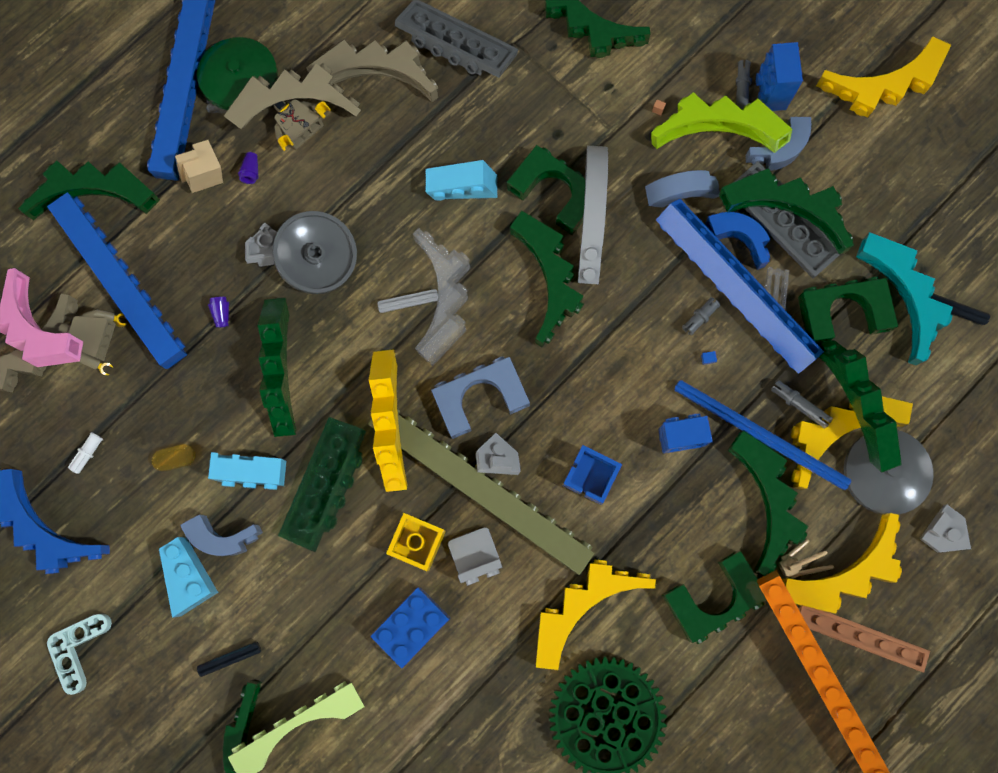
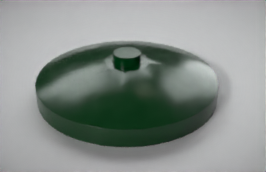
[197,37,278,110]

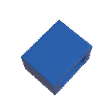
[701,351,717,365]

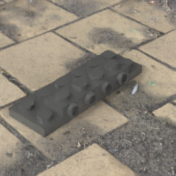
[395,0,518,78]
[734,161,839,279]

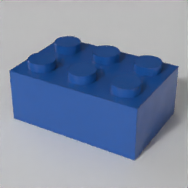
[756,42,803,111]
[370,587,450,669]

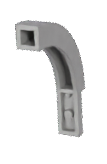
[578,145,608,284]

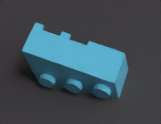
[426,160,498,200]
[208,452,286,490]
[159,537,218,618]

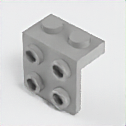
[448,528,503,586]

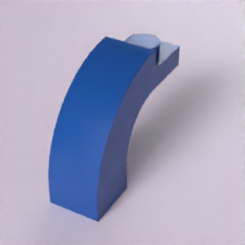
[705,212,770,270]

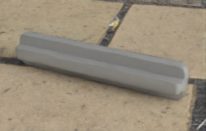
[378,289,439,313]

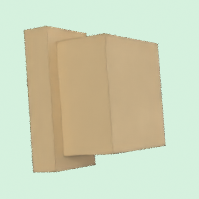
[175,140,223,193]

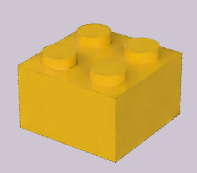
[386,513,446,571]

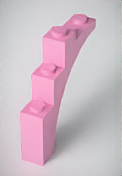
[0,268,83,367]

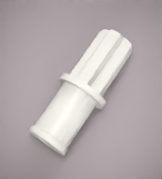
[68,432,103,474]

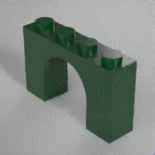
[507,145,585,235]
[798,277,898,344]
[662,551,767,644]

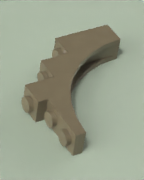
[306,40,438,102]
[224,63,361,129]
[0,294,78,393]

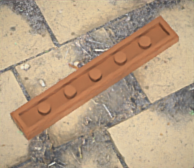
[799,606,930,673]

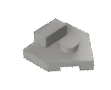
[245,223,277,266]
[476,433,521,475]
[919,504,971,553]

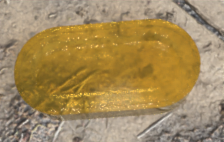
[152,444,196,471]

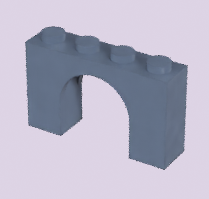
[431,356,530,439]

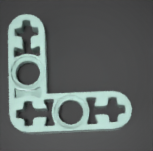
[47,614,112,695]

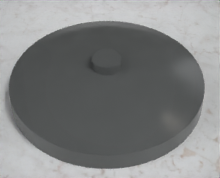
[273,211,357,294]
[844,430,933,515]

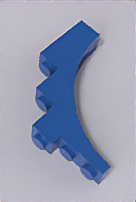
[0,469,110,574]

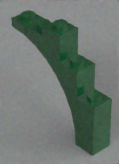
[544,0,651,58]
[18,160,160,221]
[719,168,854,255]
[510,210,584,347]
[257,298,296,437]
[819,340,902,473]
[727,430,809,576]

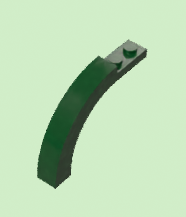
[223,680,262,773]

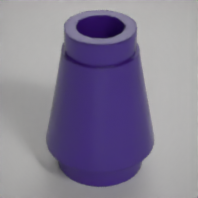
[238,152,259,184]
[208,297,229,328]

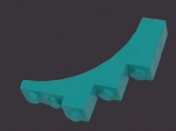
[856,232,953,366]

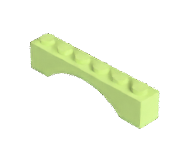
[228,681,364,773]

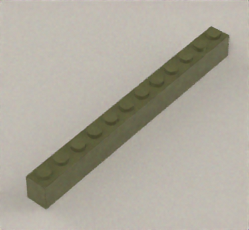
[368,409,595,575]

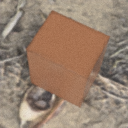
[652,100,666,115]

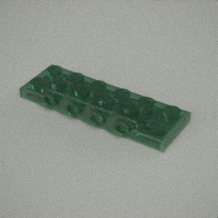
[278,417,366,552]

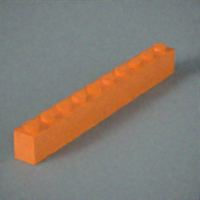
[756,570,890,773]

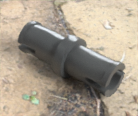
[682,297,720,336]

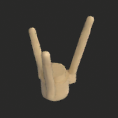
[778,539,834,579]

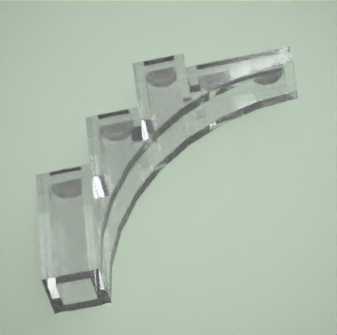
[413,228,470,366]

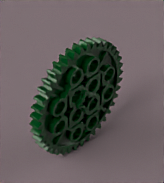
[549,656,667,773]

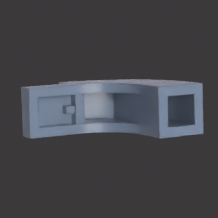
[746,117,811,171]
[645,170,720,208]
[180,515,263,556]

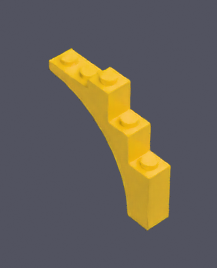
[816,37,951,118]
[369,350,407,492]
[791,396,913,490]
[782,513,902,614]
[536,560,656,670]

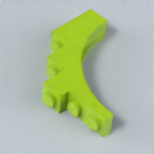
[651,92,792,153]

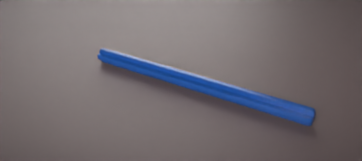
[674,380,851,490]

